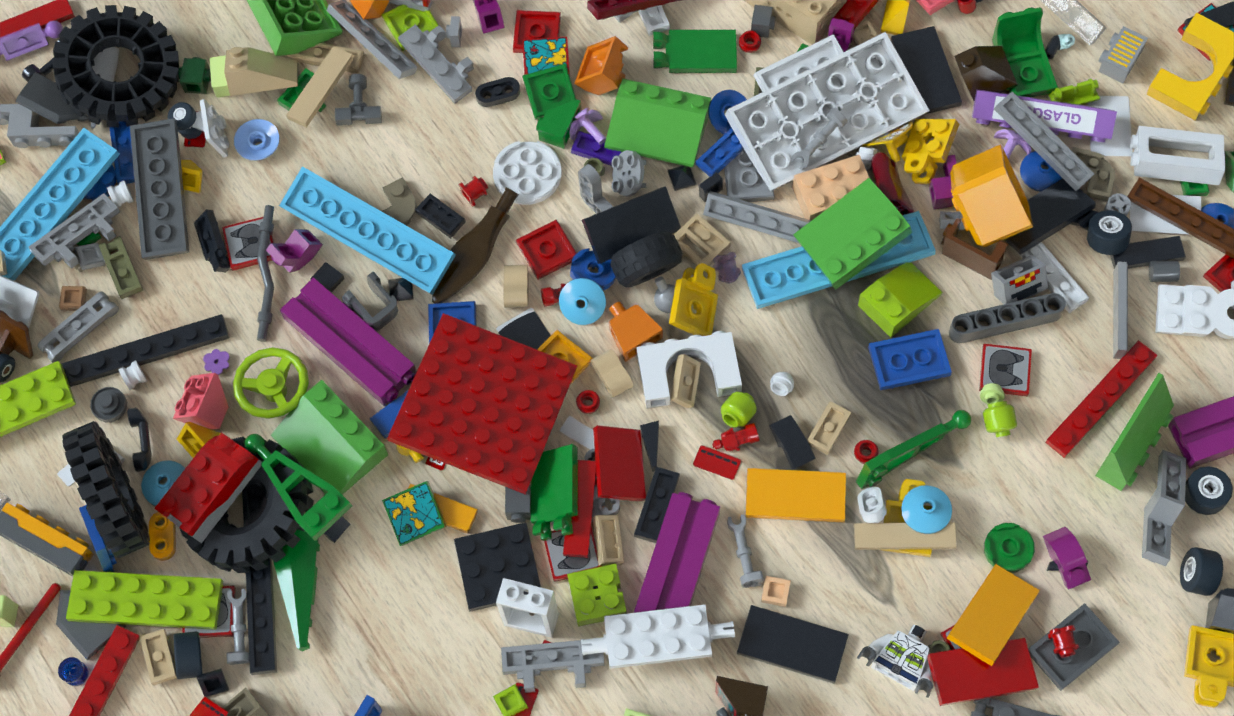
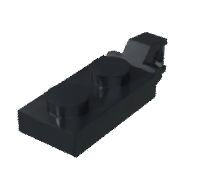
[194,209,230,273]

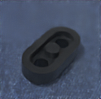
[475,77,520,107]

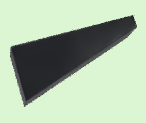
[640,420,659,472]

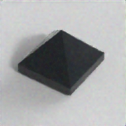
[667,165,696,191]
[1071,210,1098,231]
[388,278,414,301]
[197,668,229,697]

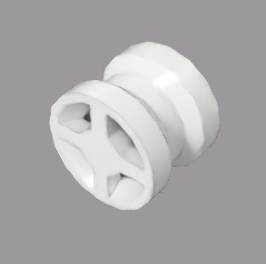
[107,180,134,208]
[118,360,147,390]

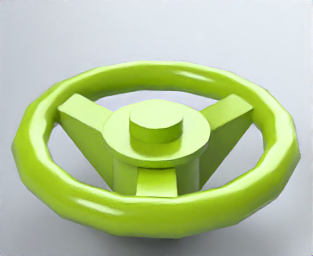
[233,347,309,419]

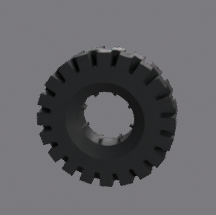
[52,5,179,128]
[62,421,150,558]
[179,437,314,573]

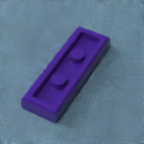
[571,131,642,166]

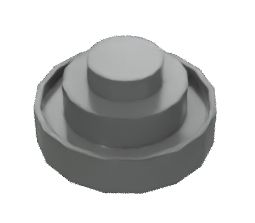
[90,387,127,423]

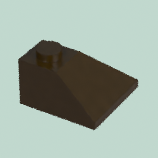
[954,46,1018,101]

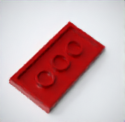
[927,638,1039,706]

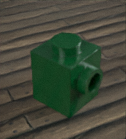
[178,57,211,94]

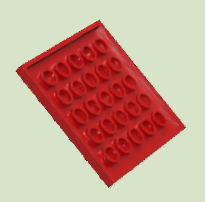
[387,313,577,495]

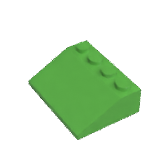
[247,0,343,56]
[605,79,711,167]
[793,178,912,290]
[1095,373,1174,491]
[271,380,388,495]

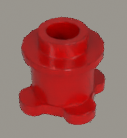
[458,176,488,207]
[1048,625,1079,658]

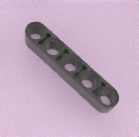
[949,293,1066,343]

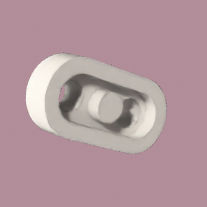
[858,487,887,523]

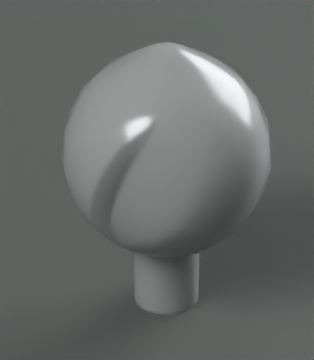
[654,276,675,313]

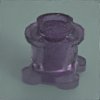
[713,252,741,283]

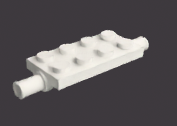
[581,605,735,669]

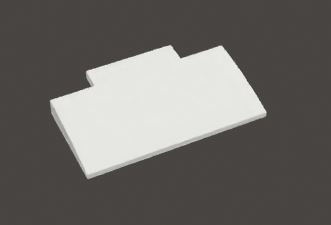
[725,32,930,191]

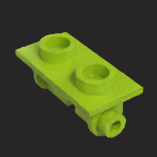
[1048,79,1100,105]

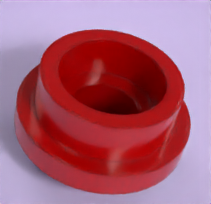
[739,30,761,53]
[576,390,600,414]
[854,440,879,464]

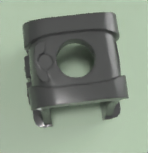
[342,271,398,332]

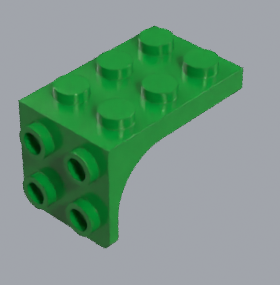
[992,7,1058,97]

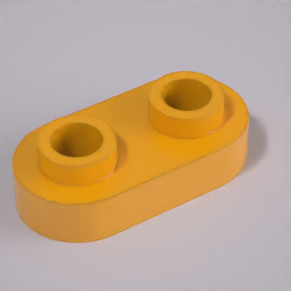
[149,512,176,561]

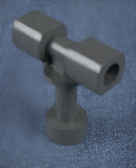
[335,74,382,126]

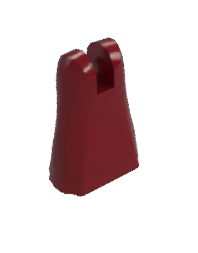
[871,152,914,216]

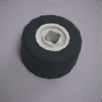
[1087,210,1132,255]
[1185,466,1233,515]
[1180,547,1223,596]
[173,631,203,679]

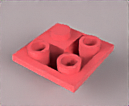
[173,373,229,430]

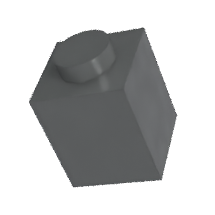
[505,485,531,523]

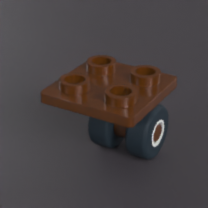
[0,310,33,382]

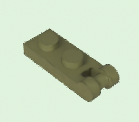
[99,236,143,299]

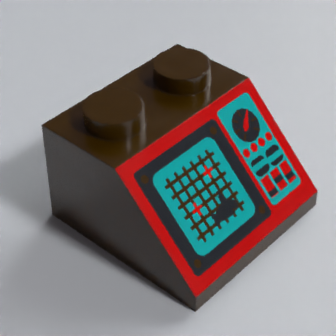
[715,676,768,716]

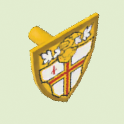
[862,121,913,162]

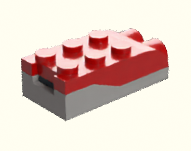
[154,432,262,543]

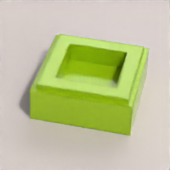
[493,684,528,716]

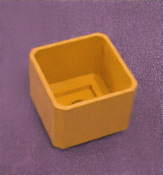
[950,144,1033,247]

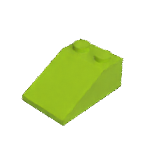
[858,262,943,338]

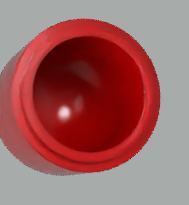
[957,0,977,14]

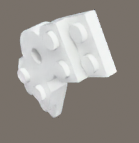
[1155,280,1234,339]

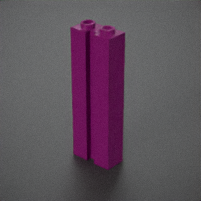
[280,278,417,406]
[1168,396,1234,469]
[634,492,720,613]

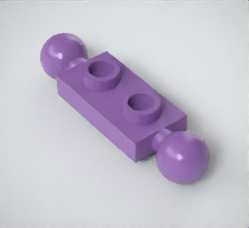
[0,21,63,61]

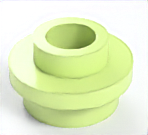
[980,383,1005,404]

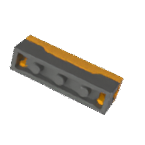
[0,503,94,577]

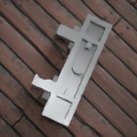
[398,24,474,104]
[29,194,120,269]
[501,640,605,693]

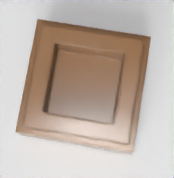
[59,286,87,311]

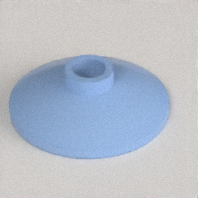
[234,119,280,161]

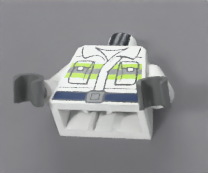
[857,625,933,698]

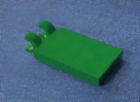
[653,30,737,73]
[531,444,578,541]

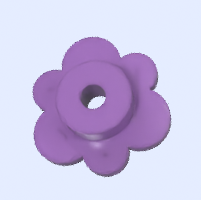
[203,349,230,375]

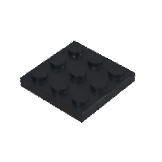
[454,522,541,612]

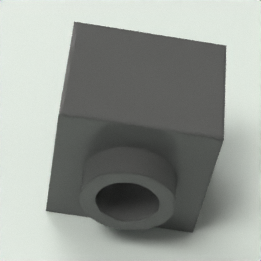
[751,5,776,38]

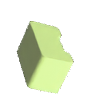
[210,55,230,97]
[0,595,19,627]

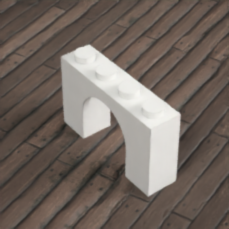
[637,331,742,409]

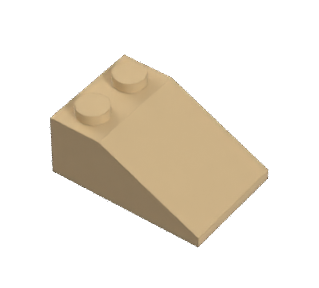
[224,47,298,96]

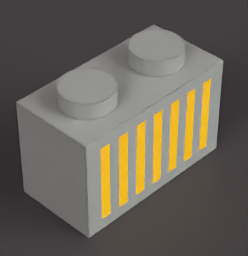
[1098,26,1148,83]

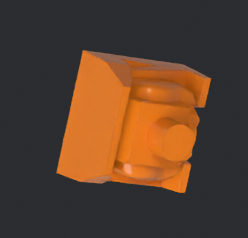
[574,36,628,95]

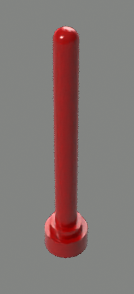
[0,583,61,676]

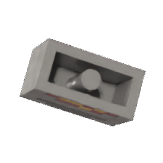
[991,255,1048,304]

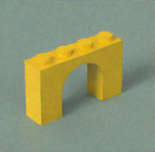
[1146,12,1234,120]

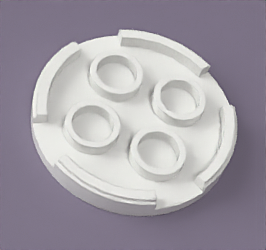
[493,141,562,205]

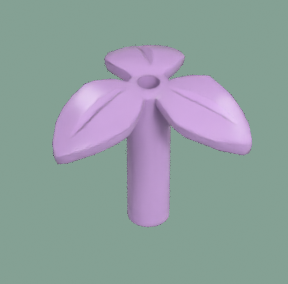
[570,108,606,145]
[994,129,1031,159]

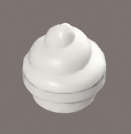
[856,146,878,171]
[770,372,794,396]

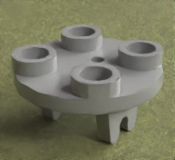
[612,150,646,197]

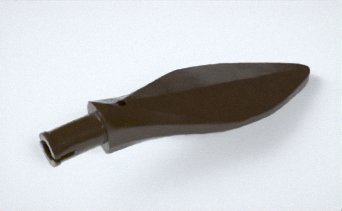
[432,187,519,304]

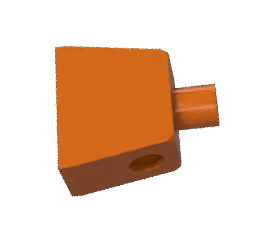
[609,301,663,362]

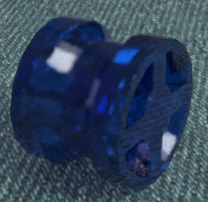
[58,657,89,686]

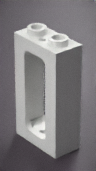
[1130,126,1225,185]
[496,578,559,638]

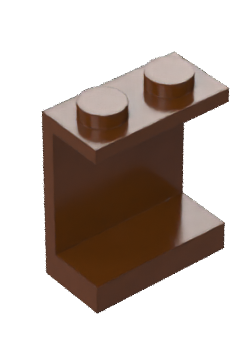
[941,218,1008,280]

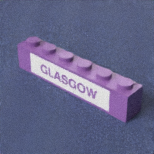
[972,89,1117,142]

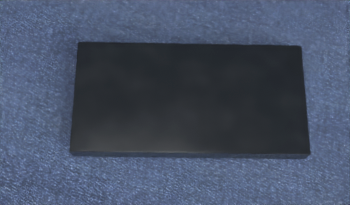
[891,26,962,115]
[1004,178,1096,255]
[582,186,681,264]
[737,605,849,684]

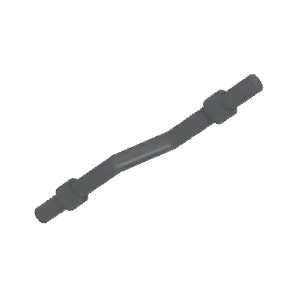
[257,205,274,342]

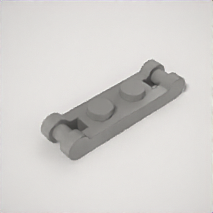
[38,291,119,363]

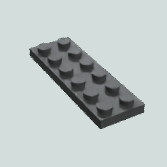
[130,118,189,260]

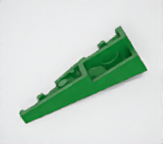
[273,529,320,652]

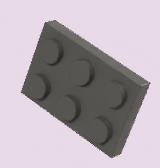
[1028,603,1120,691]

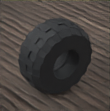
[610,231,683,288]

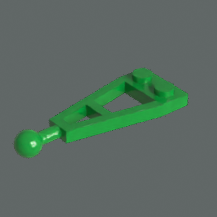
[856,410,972,489]
[245,434,352,541]

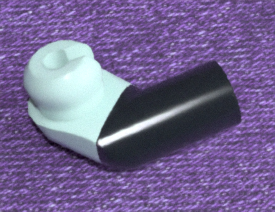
[1045,34,1075,59]

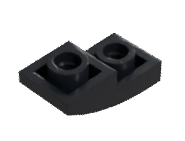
[769,415,816,469]

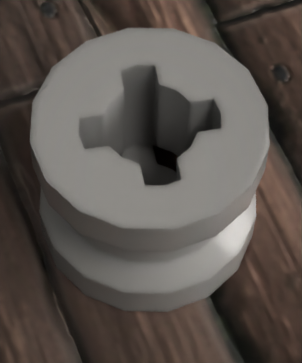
[1104,193,1131,216]

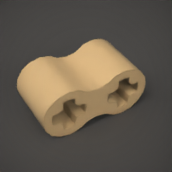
[503,265,529,308]
[591,349,634,398]

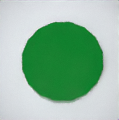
[984,523,1035,573]

